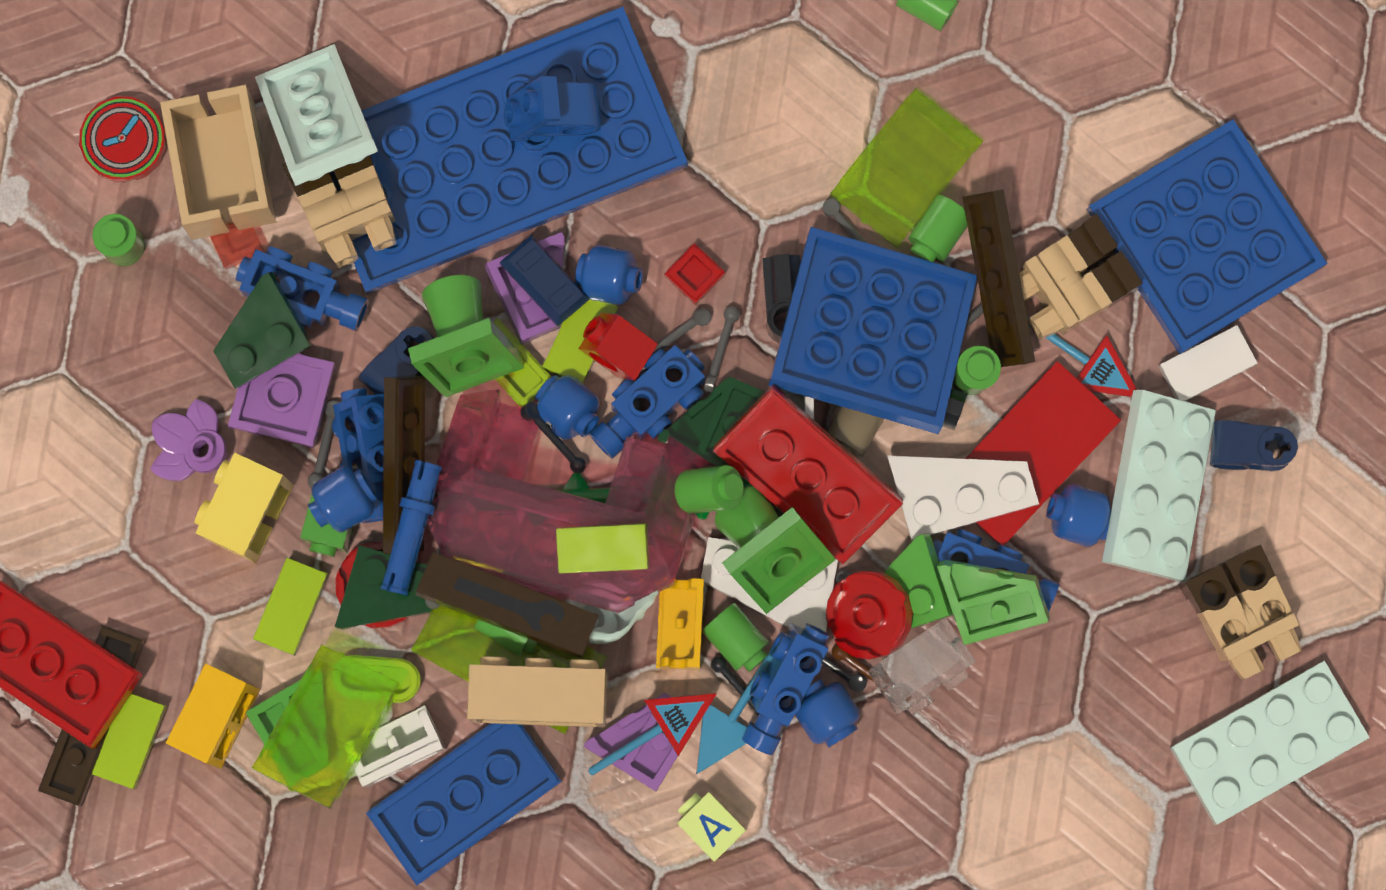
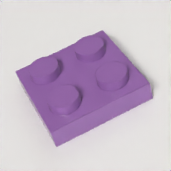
[228,354,336,449]

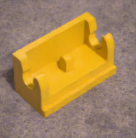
[656,578,704,670]
[166,663,261,769]

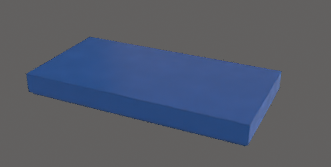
[366,724,562,886]

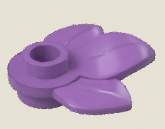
[151,399,227,481]

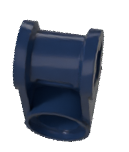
[359,326,434,395]
[1210,420,1298,472]

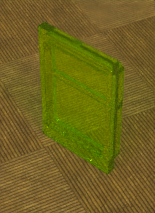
[830,89,983,248]
[252,644,399,809]

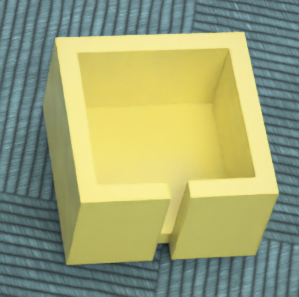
[194,453,294,564]

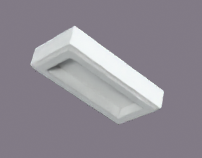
[1158,325,1258,401]

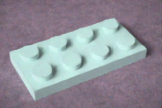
[255,44,378,186]
[1102,390,1216,581]
[1170,661,1370,825]

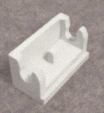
[345,705,446,788]

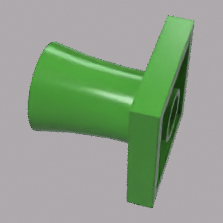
[408,275,525,398]
[715,486,836,614]

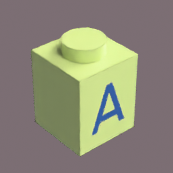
[677,792,746,862]

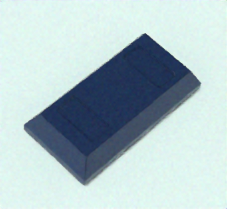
[500,235,590,327]

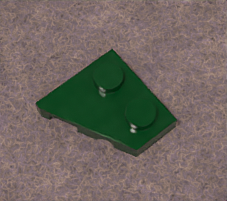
[213,272,313,389]
[657,376,765,467]
[335,545,433,630]

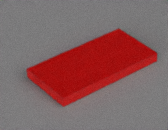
[965,361,1121,546]
[713,384,903,564]
[0,581,143,749]

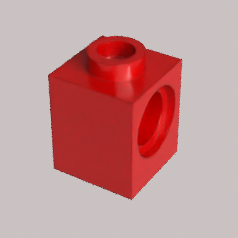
[578,312,658,380]

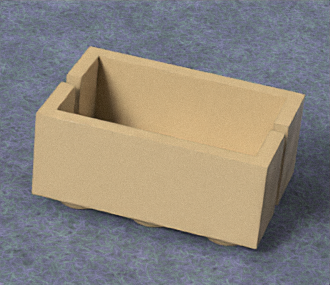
[160,85,277,240]
[467,657,608,728]

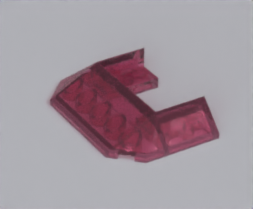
[426,389,711,613]

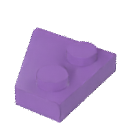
[485,232,565,345]
[583,693,678,791]

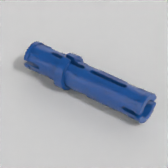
[380,460,443,596]

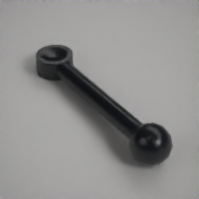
[520,402,587,474]
[710,655,759,715]
[822,655,866,692]

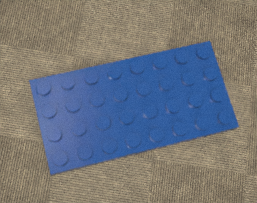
[330,7,688,295]

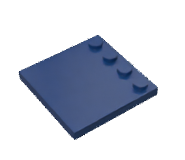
[1086,119,1328,355]
[769,227,977,434]

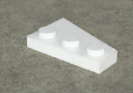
[887,456,1039,541]
[701,537,838,632]

